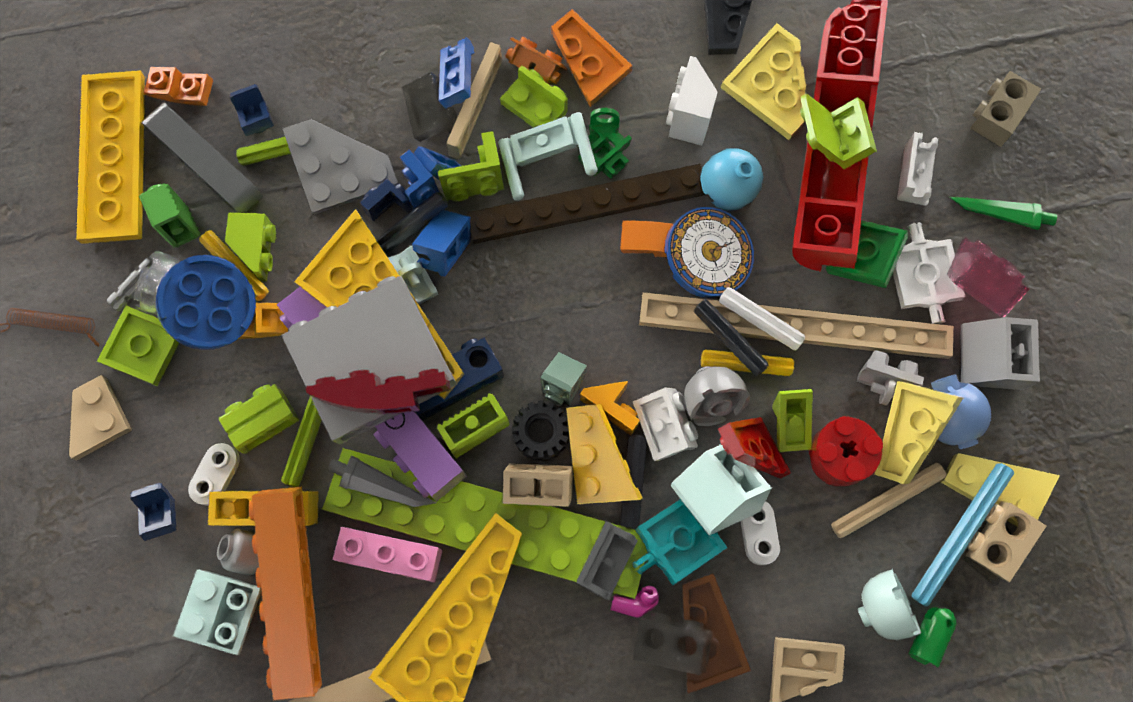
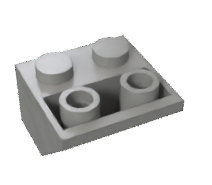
[960,317,1040,390]

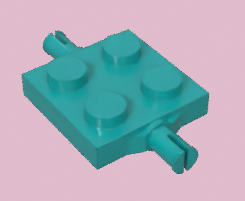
[633,499,727,585]

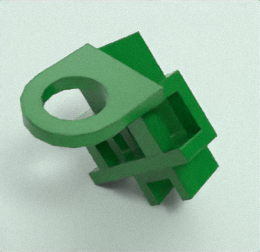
[578,108,632,179]

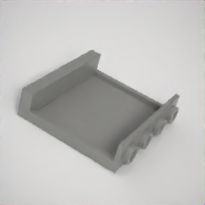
[282,276,457,445]

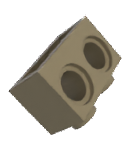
[970,71,1041,147]

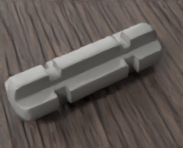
[107,258,159,311]

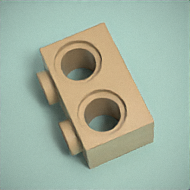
[503,463,573,507]
[966,501,1046,582]

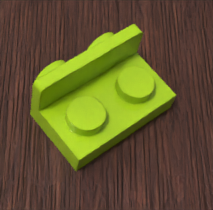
[500,66,568,128]

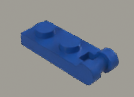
[439,37,474,109]

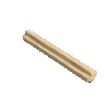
[831,463,947,538]

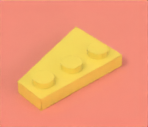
[874,381,963,484]
[940,453,1060,527]

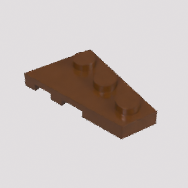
[682,573,751,694]

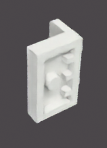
[633,387,698,461]

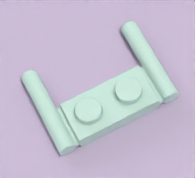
[498,112,597,201]

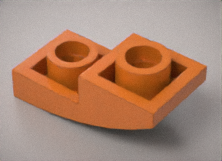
[143,67,213,106]
[620,221,673,257]

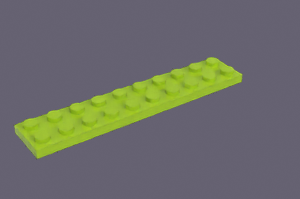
[322,448,647,599]

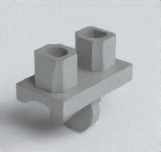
[857,350,924,405]

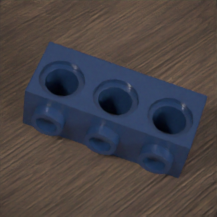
[415,337,504,421]

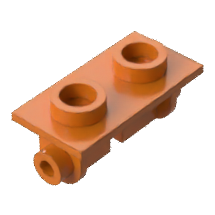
[505,36,567,84]

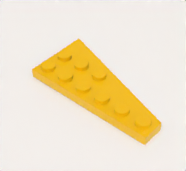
[368,513,522,702]

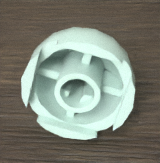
[858,569,921,640]

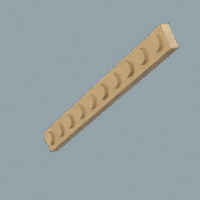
[639,293,954,359]

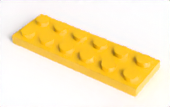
[76,71,145,244]

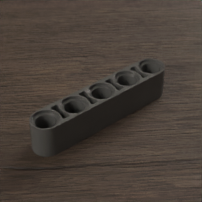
[141,102,263,213]

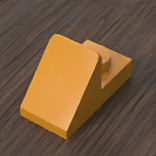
[580,381,640,435]

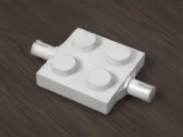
[893,223,965,324]

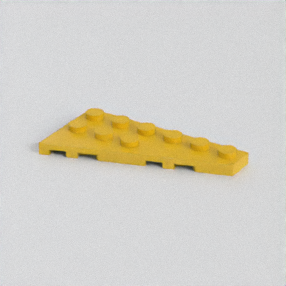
[294,209,464,399]

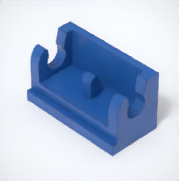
[412,210,471,277]

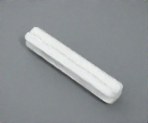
[719,287,805,350]

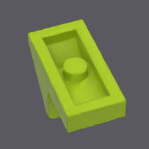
[772,389,813,452]

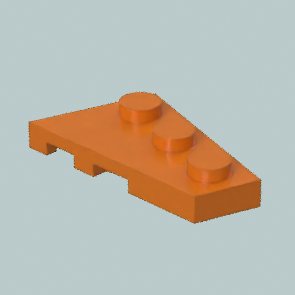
[551,9,632,107]

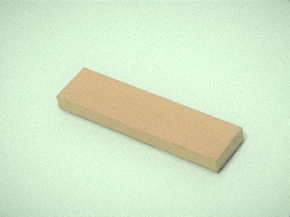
[446,42,502,159]

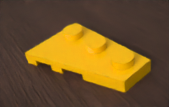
[566,404,642,504]

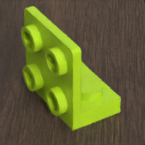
[438,131,504,201]

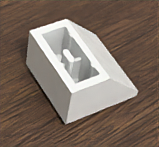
[666,56,718,146]

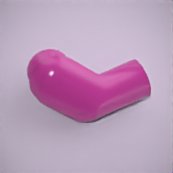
[610,586,659,618]

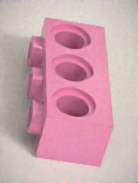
[333,527,443,583]

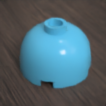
[700,148,763,211]

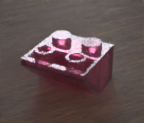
[947,237,1030,318]

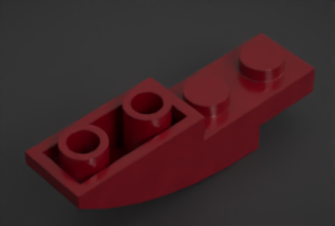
[306,369,451,414]

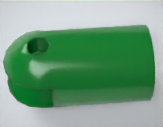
[908,607,957,668]

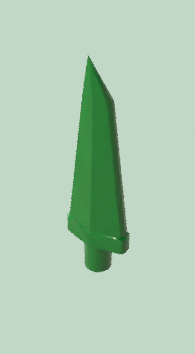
[950,197,1057,230]

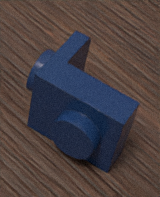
[229,84,274,137]
[360,179,411,222]
[130,483,177,541]

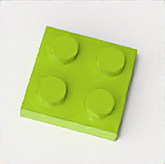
[97,306,179,386]

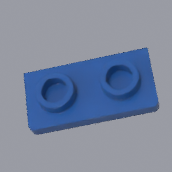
[400,150,440,209]

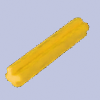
[199,230,269,301]
[701,349,794,376]

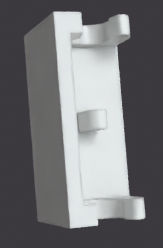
[897,132,938,206]

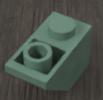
[541,352,587,406]

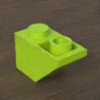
[225,213,276,282]

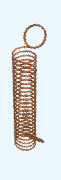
[0,308,100,347]

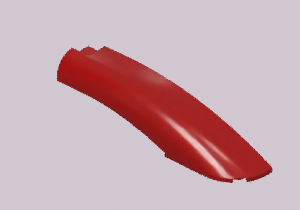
[792,0,888,271]

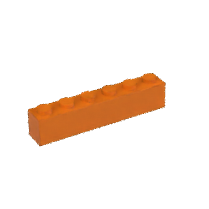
[249,487,322,700]

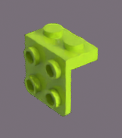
[800,94,877,169]

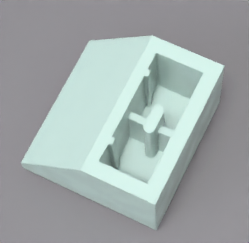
[671,445,771,535]
[173,569,261,655]

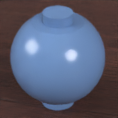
[931,374,991,449]

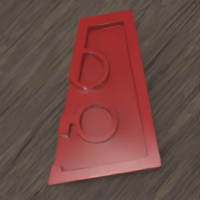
[718,417,791,479]

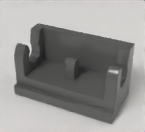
[576,521,638,601]

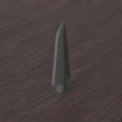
[328,456,437,507]

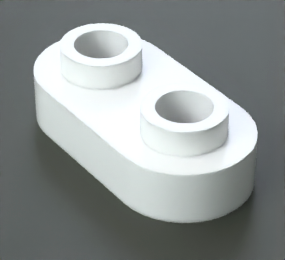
[188,443,240,506]
[740,501,780,565]

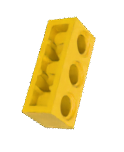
[208,491,319,526]

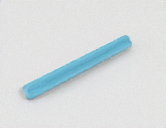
[912,463,1014,606]

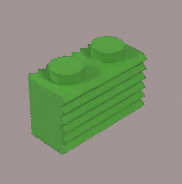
[139,183,201,248]

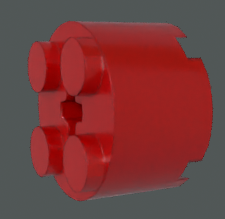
[809,416,883,487]

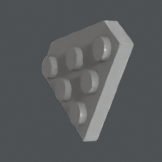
[283,119,398,215]

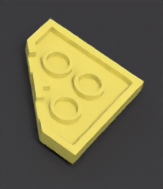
[721,23,806,140]

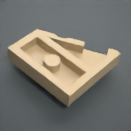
[69,375,132,461]
[770,637,845,702]

